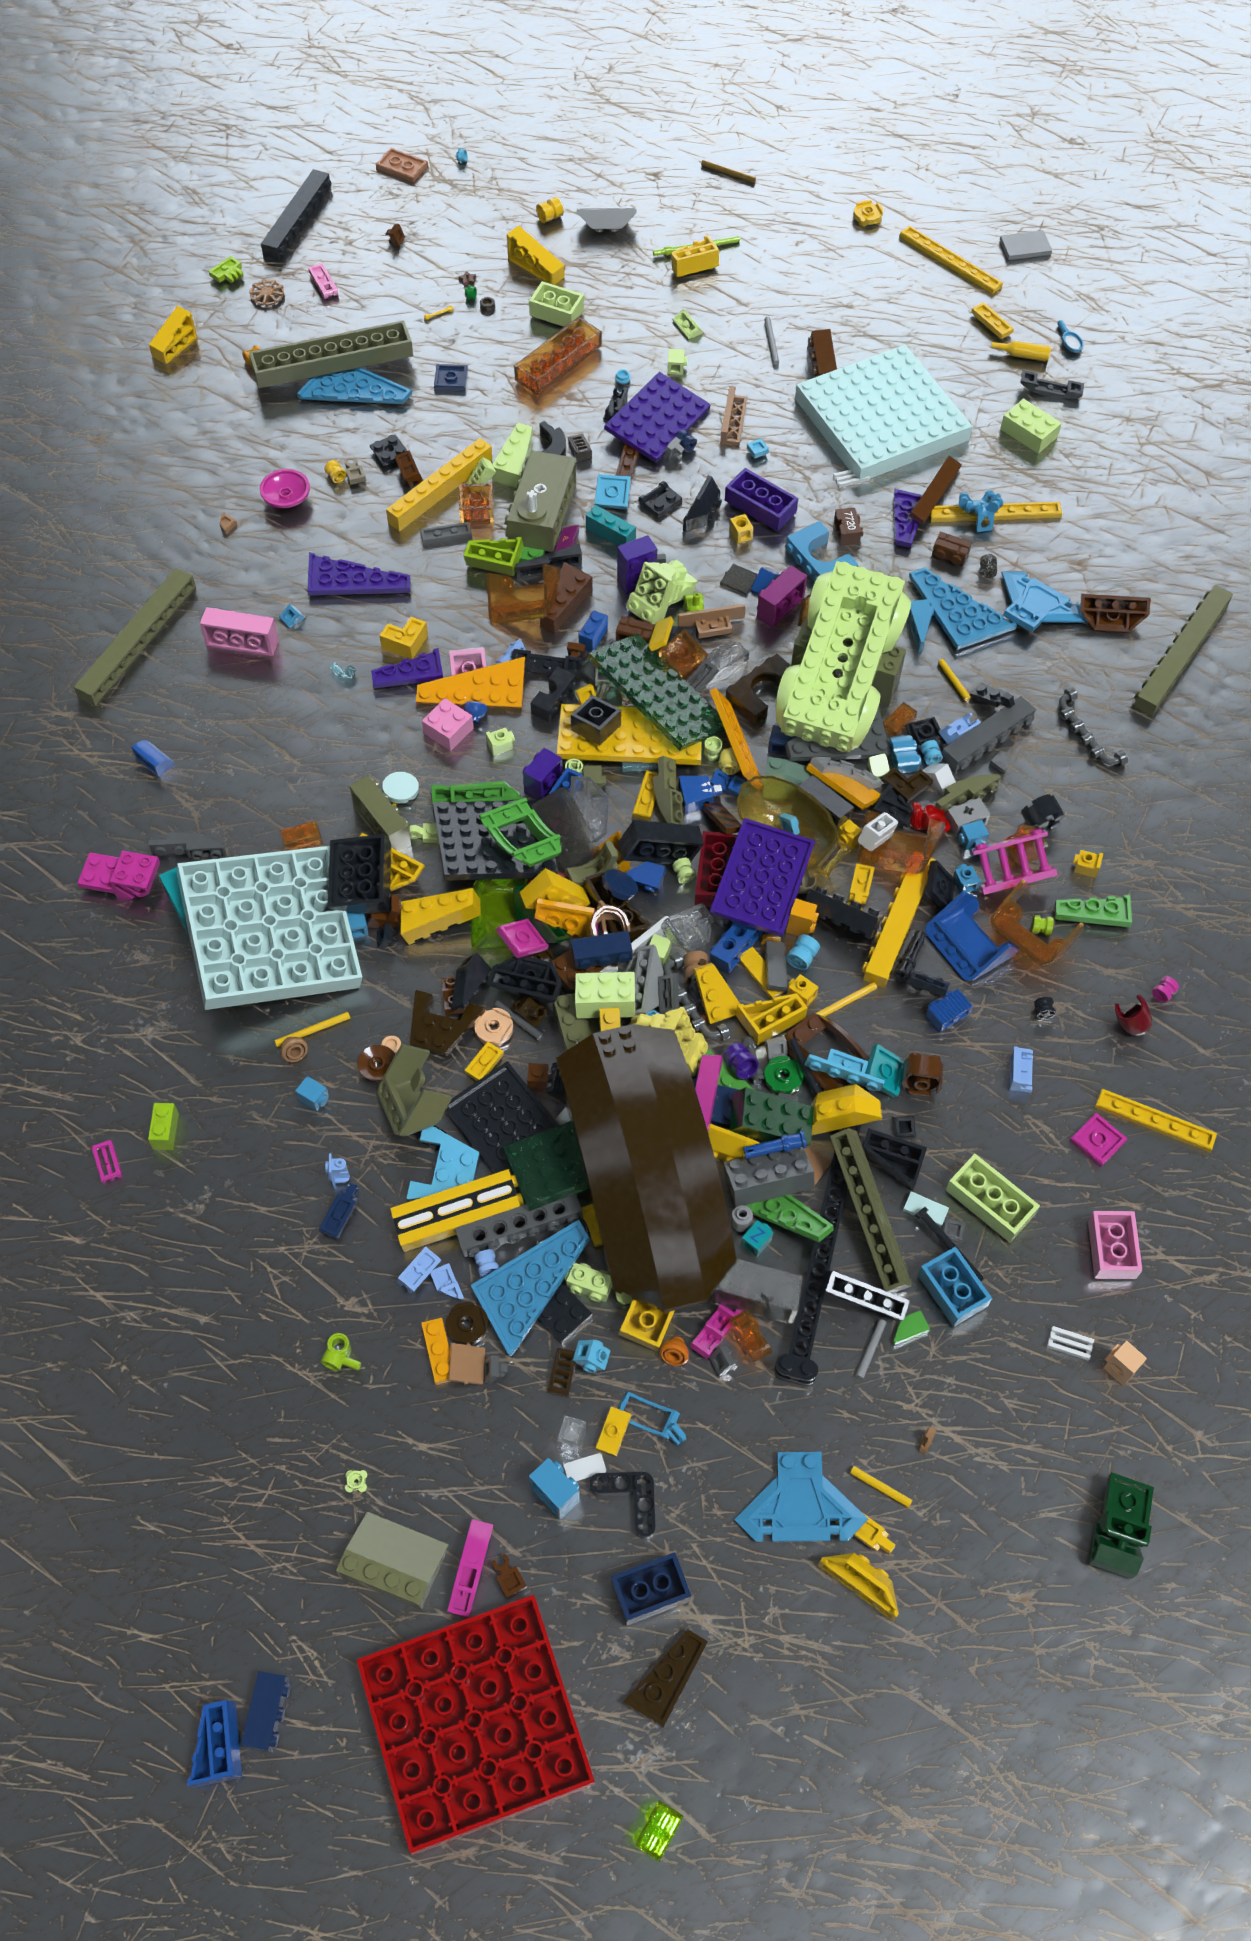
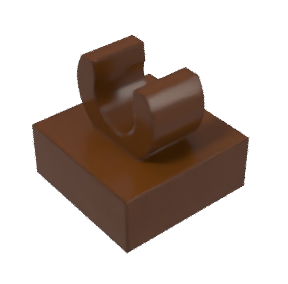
[385,224,405,247]
[567,642,586,658]

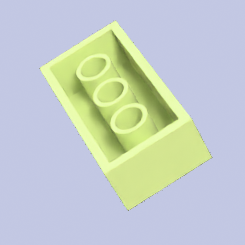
[946,1154,1040,1243]

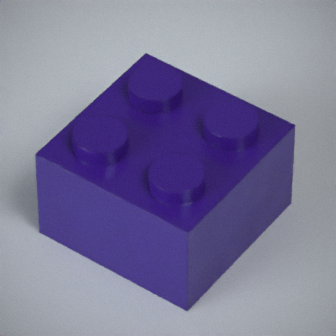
[522,748,563,802]

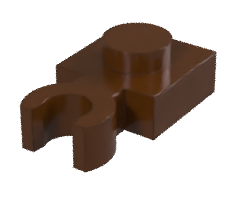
[492,1554,527,1599]

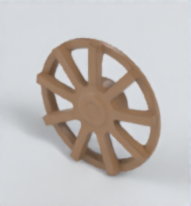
[249,279,284,305]

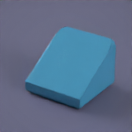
[279,604,305,628]

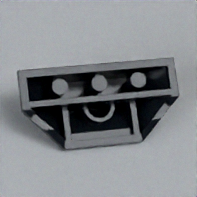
[683,475,722,532]
[487,956,562,1003]

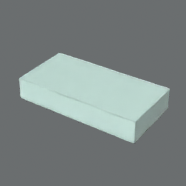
[903,1191,949,1228]

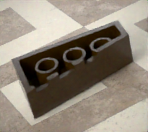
[583,872,651,943]

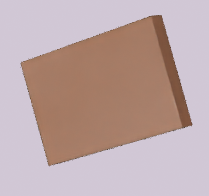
[376,147,428,182]

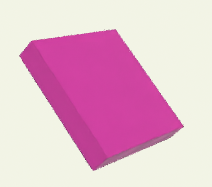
[496,919,549,958]
[1070,1113,1127,1167]

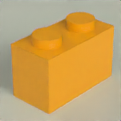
[786,898,819,937]

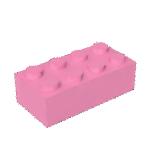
[200,607,279,656]

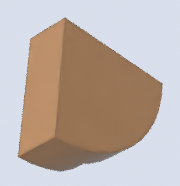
[220,513,237,534]
[918,1427,937,1455]

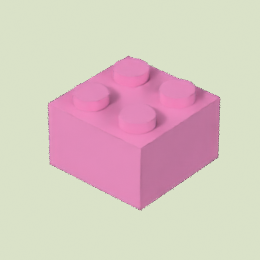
[422,698,474,751]

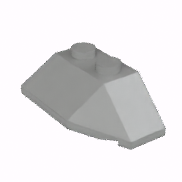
[577,208,637,232]
[623,944,664,1015]

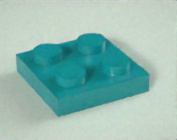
[865,1044,905,1098]

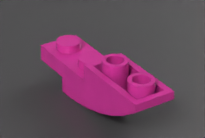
[447,1519,493,1617]

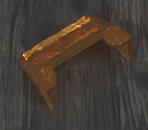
[486,564,560,624]
[858,810,945,874]

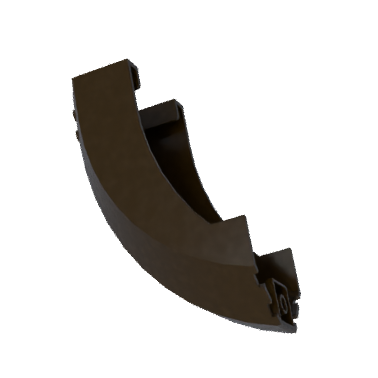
[556,1024,737,1313]

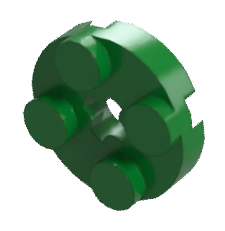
[764,1056,804,1095]

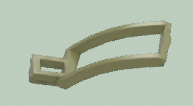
[595,646,619,699]

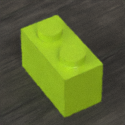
[148,1103,179,1150]

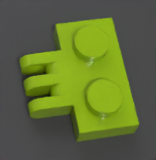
[208,256,243,283]

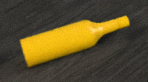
[991,341,1051,362]

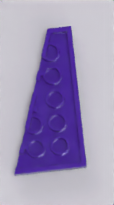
[307,552,411,596]

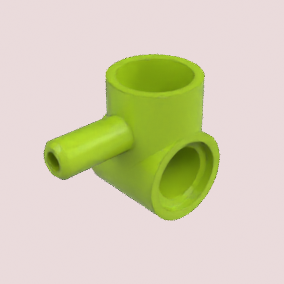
[684,592,704,612]
[320,1333,361,1371]

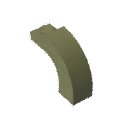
[564,841,619,887]

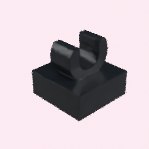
[377,923,399,949]

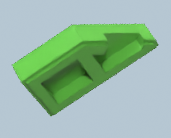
[893,1310,930,1345]

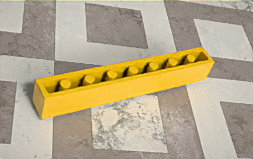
[386,438,493,532]
[862,852,936,988]

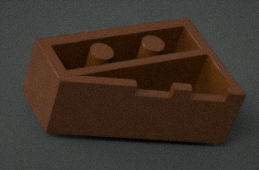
[807,329,837,377]

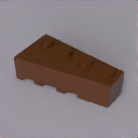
[540,562,593,634]

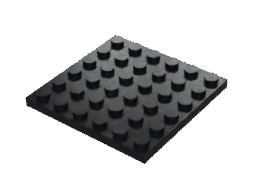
[432,800,558,881]

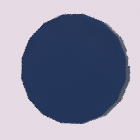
[602,869,638,900]

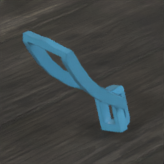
[618,1391,686,1445]

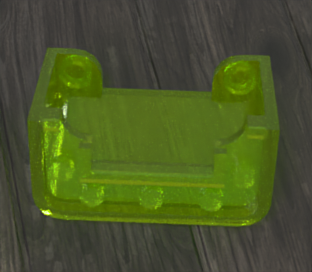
[471,878,528,949]

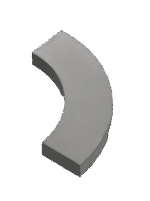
[810,757,883,790]

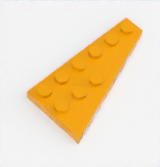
[416,657,525,709]

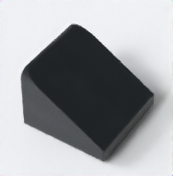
[892,1115,916,1137]

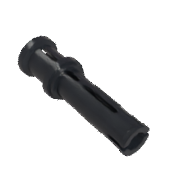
[893,930,927,982]

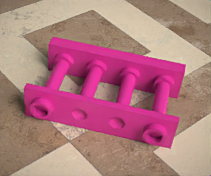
[971,828,1058,895]

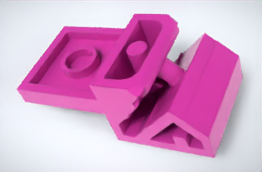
[77,851,160,900]

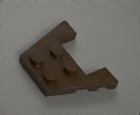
[410,990,486,1057]

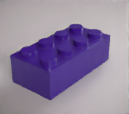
[724,468,799,532]

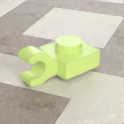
[410,823,438,843]

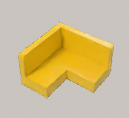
[379,617,428,660]

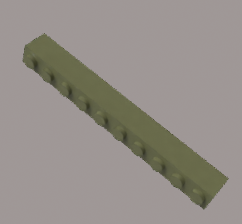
[74,568,196,706]
[1133,585,1233,716]

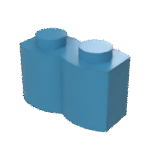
[889,735,921,773]

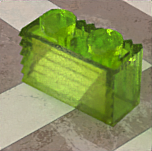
[633,1800,684,1863]

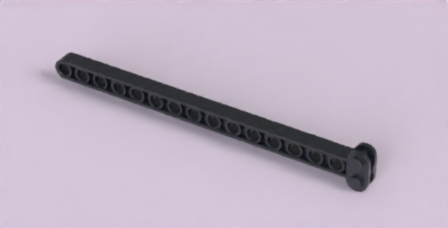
[775,1083,869,1385]

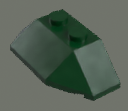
[513,884,570,943]

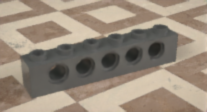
[455,1189,583,1257]

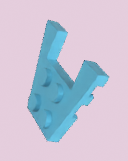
[406,1126,479,1201]

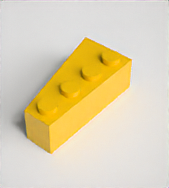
[506,225,565,285]
[401,888,481,945]

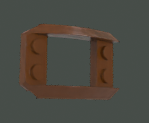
[784,1012,869,1091]

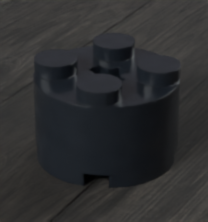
[1021,794,1065,831]

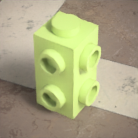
[564,1263,612,1302]

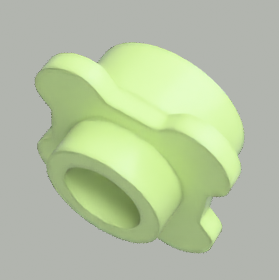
[345,1470,368,1493]

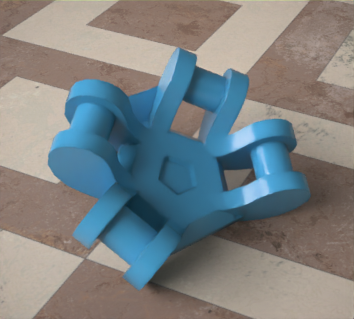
[959,489,1003,532]

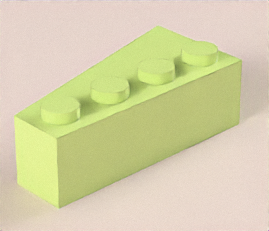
[492,422,533,488]

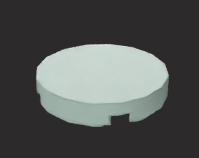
[383,772,419,803]

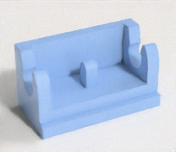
[939,713,981,745]
[1009,1046,1033,1093]
[396,1246,441,1293]

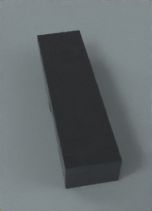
[515,543,582,579]

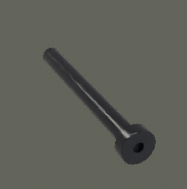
[915,1206,984,1282]

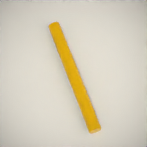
[816,982,877,1017]
[274,1012,351,1047]

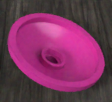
[260,469,310,508]

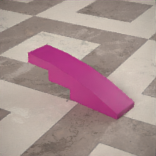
[690,1280,758,1359]

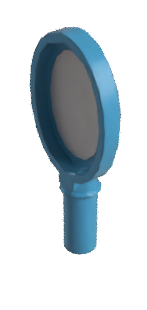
[1057,320,1084,353]

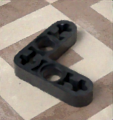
[590,1472,655,1539]

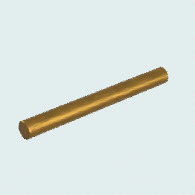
[701,160,756,183]

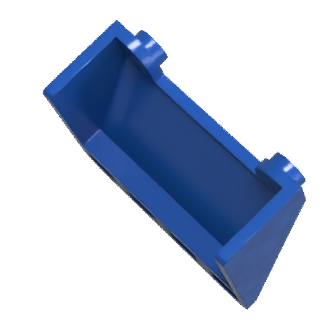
[925,891,1020,981]

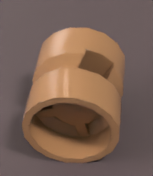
[684,951,709,985]

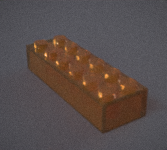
[514,317,602,395]

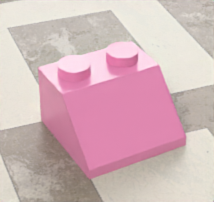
[449,647,486,676]

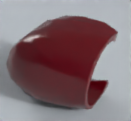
[1115,995,1152,1036]

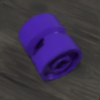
[723,1043,759,1079]

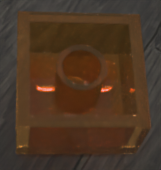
[459,484,494,523]
[658,629,708,682]

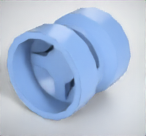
[474,1249,499,1277]

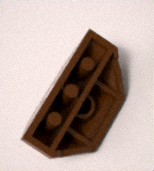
[1080,594,1151,632]

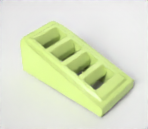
[467,457,496,495]

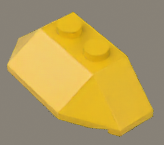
[359,833,425,891]
[810,1084,882,1135]
[708,1124,759,1162]
[818,1553,899,1622]

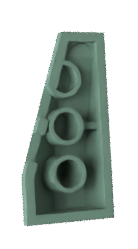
[762,757,836,801]

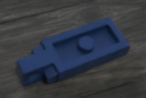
[319,1183,359,1240]

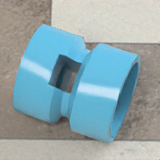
[786,934,820,971]

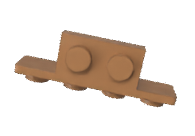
[677,604,746,638]

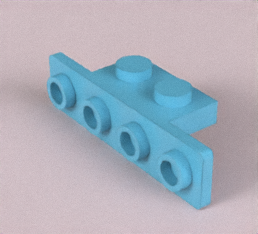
[805,1048,885,1091]

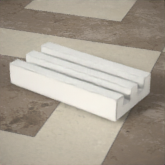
[833,469,870,488]
[1047,1326,1094,1361]

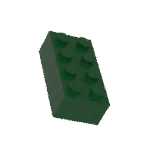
[729,1087,814,1146]

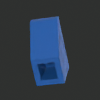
[626,861,666,892]

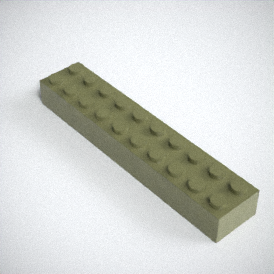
[249,320,413,388]

